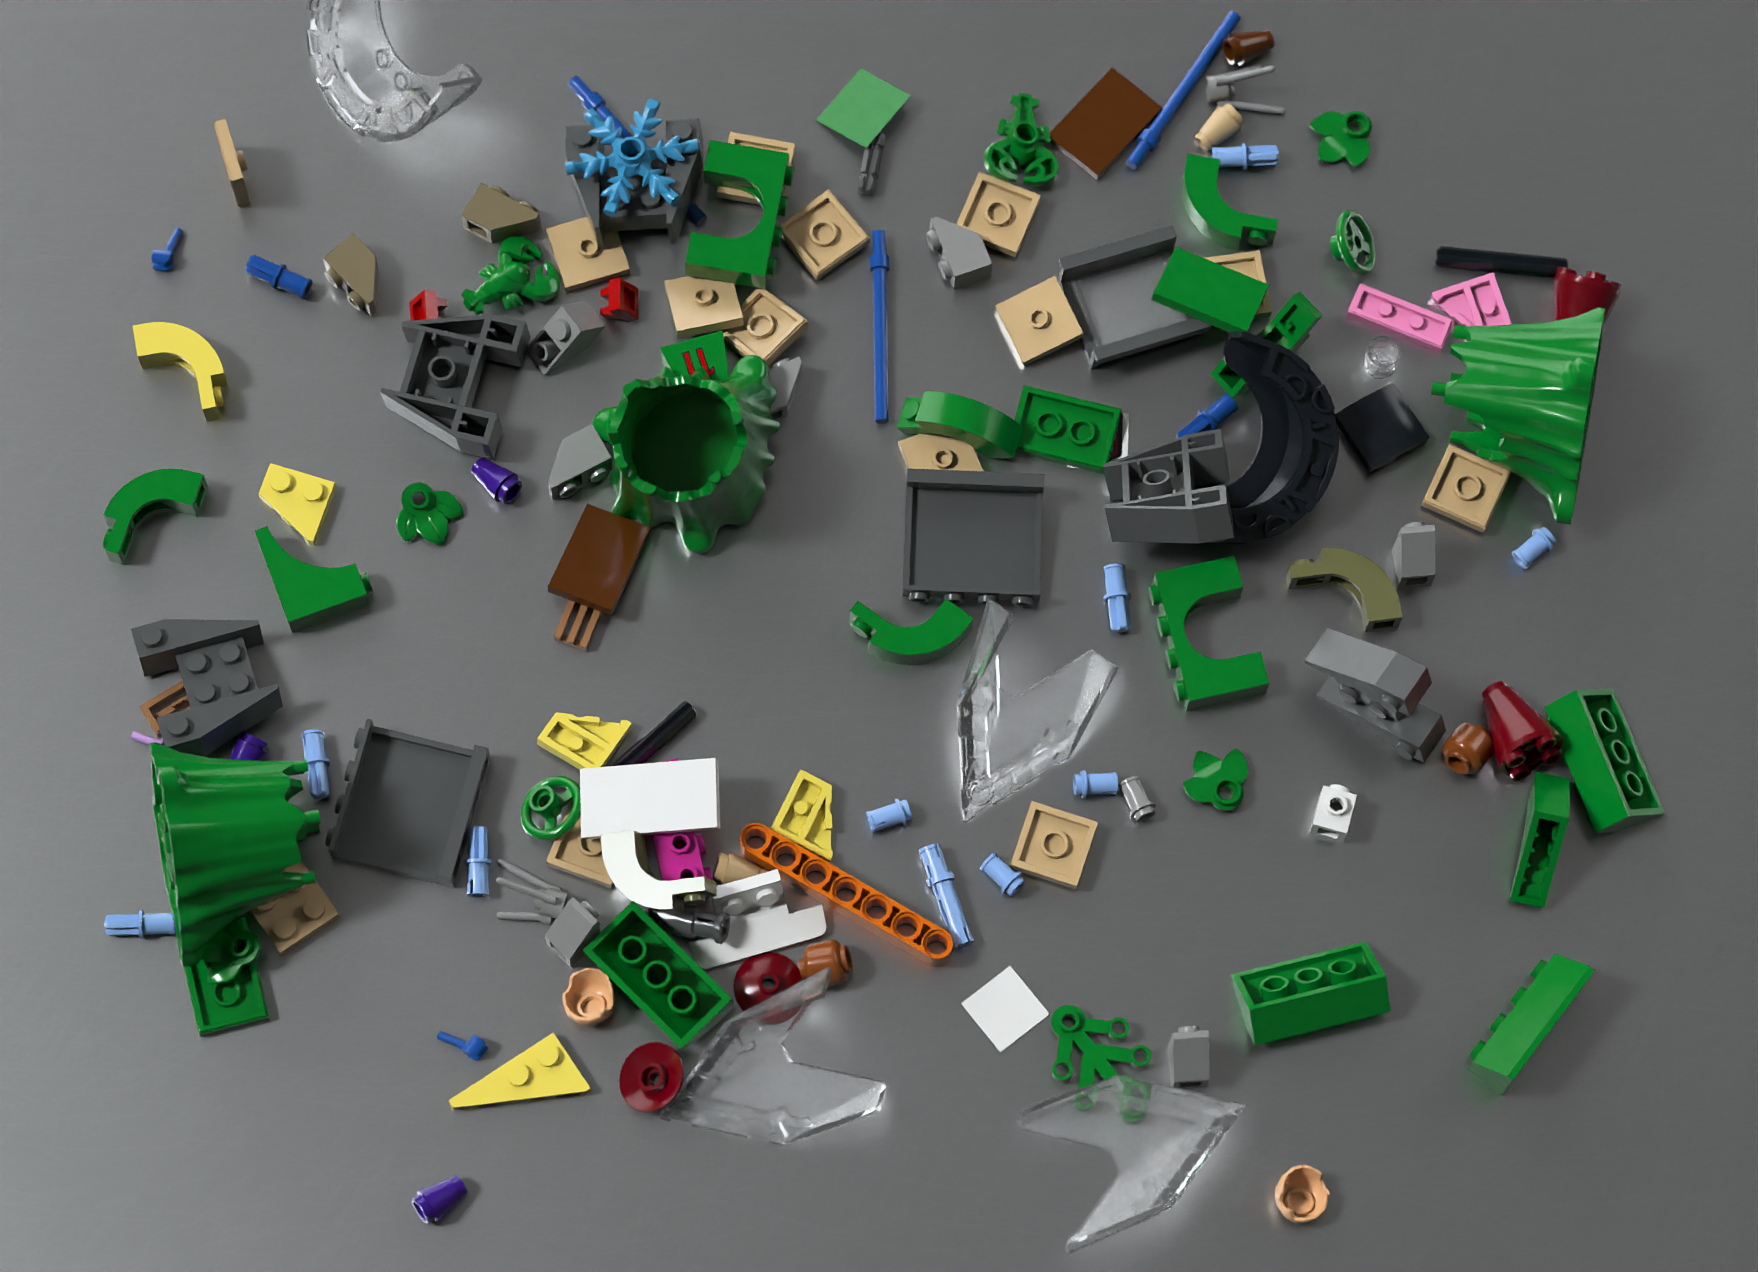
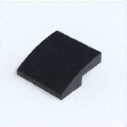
[1335,383,1430,472]

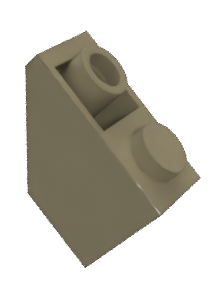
[461,183,541,243]
[323,233,379,316]

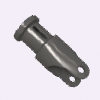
[647,905,730,944]

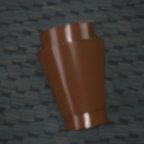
[1223,29,1274,65]

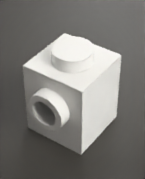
[1309,784,1357,843]

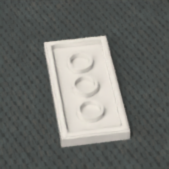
[580,758,720,840]

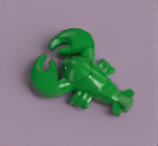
[984,93,1059,186]
[461,236,560,315]

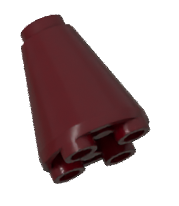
[1553,267,1621,326]
[1482,681,1563,782]

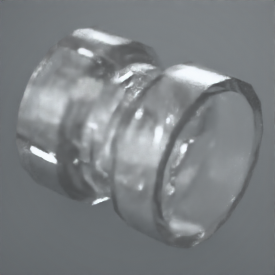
[1363,336,1401,379]

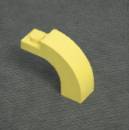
[133,322,228,421]

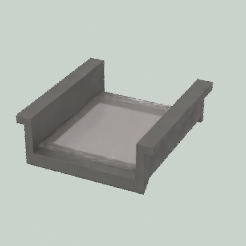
[1058,225,1212,369]

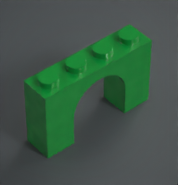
[685,140,794,289]
[1148,556,1270,711]

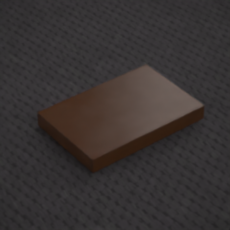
[1050,67,1162,180]
[548,504,651,616]

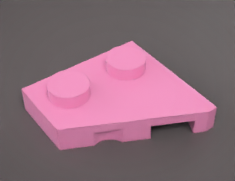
[1432,273,1512,326]

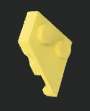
[259,463,336,546]
[537,712,632,770]
[770,769,833,862]

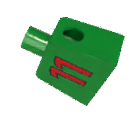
[660,330,729,381]

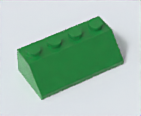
[1544,689,1665,833]
[582,901,736,1050]
[1231,941,1391,1045]
[1468,953,1595,1095]

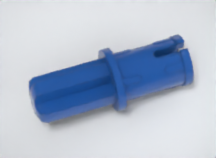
[245,255,312,299]
[1176,393,1238,438]

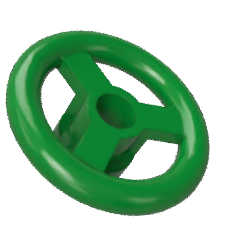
[1330,210,1375,275]
[520,776,581,840]

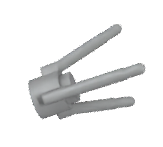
[1206,65,1285,114]
[496,859,568,924]

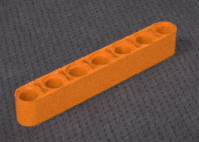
[740,823,953,967]

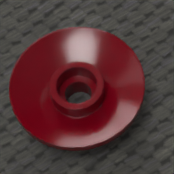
[733,952,804,1022]
[619,1042,684,1113]

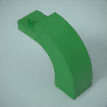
[1182,154,1278,251]
[1210,292,1323,398]
[896,391,1023,458]
[103,468,208,565]
[849,599,974,665]

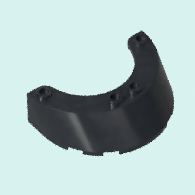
[1221,331,1339,543]

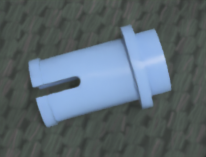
[1512,527,1556,569]
[1073,770,1118,798]
[866,798,912,833]
[980,853,1025,897]

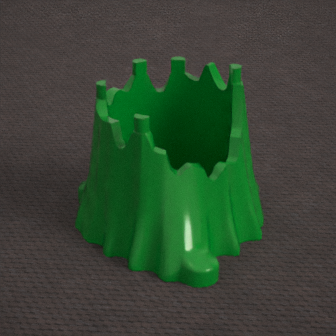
[1431,307,1605,525]
[592,355,780,554]
[149,742,320,967]

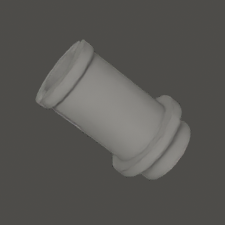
[1118,775,1156,822]

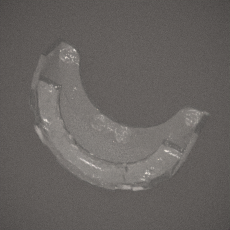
[306,0,483,142]

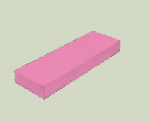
[1347,283,1454,353]

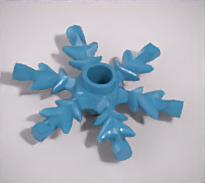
[565,98,699,217]

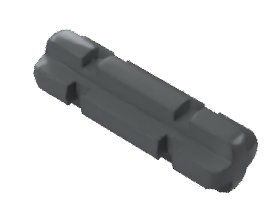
[858,132,885,196]

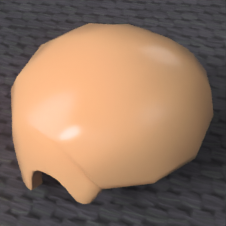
[563,968,617,1026]
[1275,1165,1330,1224]

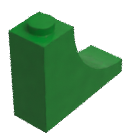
[255,526,373,633]
[1510,772,1570,908]

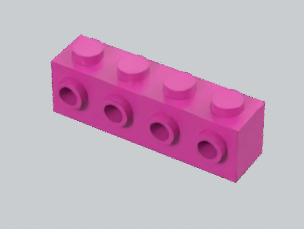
[651,758,713,905]

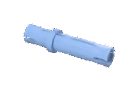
[919,843,974,949]

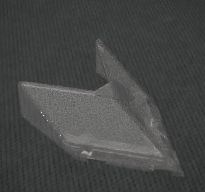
[957,598,1119,823]
[657,967,886,1146]
[1017,1074,1246,1255]

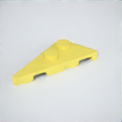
[448,1033,591,1109]

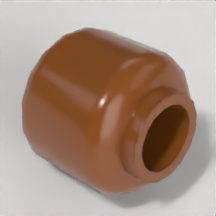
[1442,723,1494,775]
[798,940,853,989]

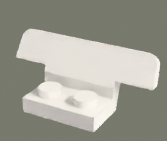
[689,869,827,970]

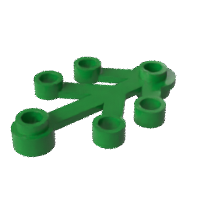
[1051,1005,1151,1123]

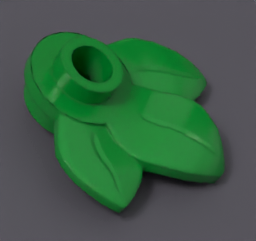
[1310,111,1372,167]
[396,482,463,546]
[1182,748,1248,811]
[201,918,261,984]

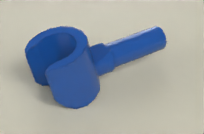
[151,228,183,271]
[437,1031,488,1061]

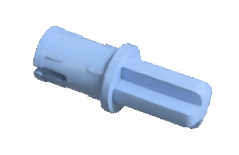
[1212,143,1279,169]
[1103,563,1131,633]
[301,729,330,799]
[464,826,492,897]
[105,910,176,938]

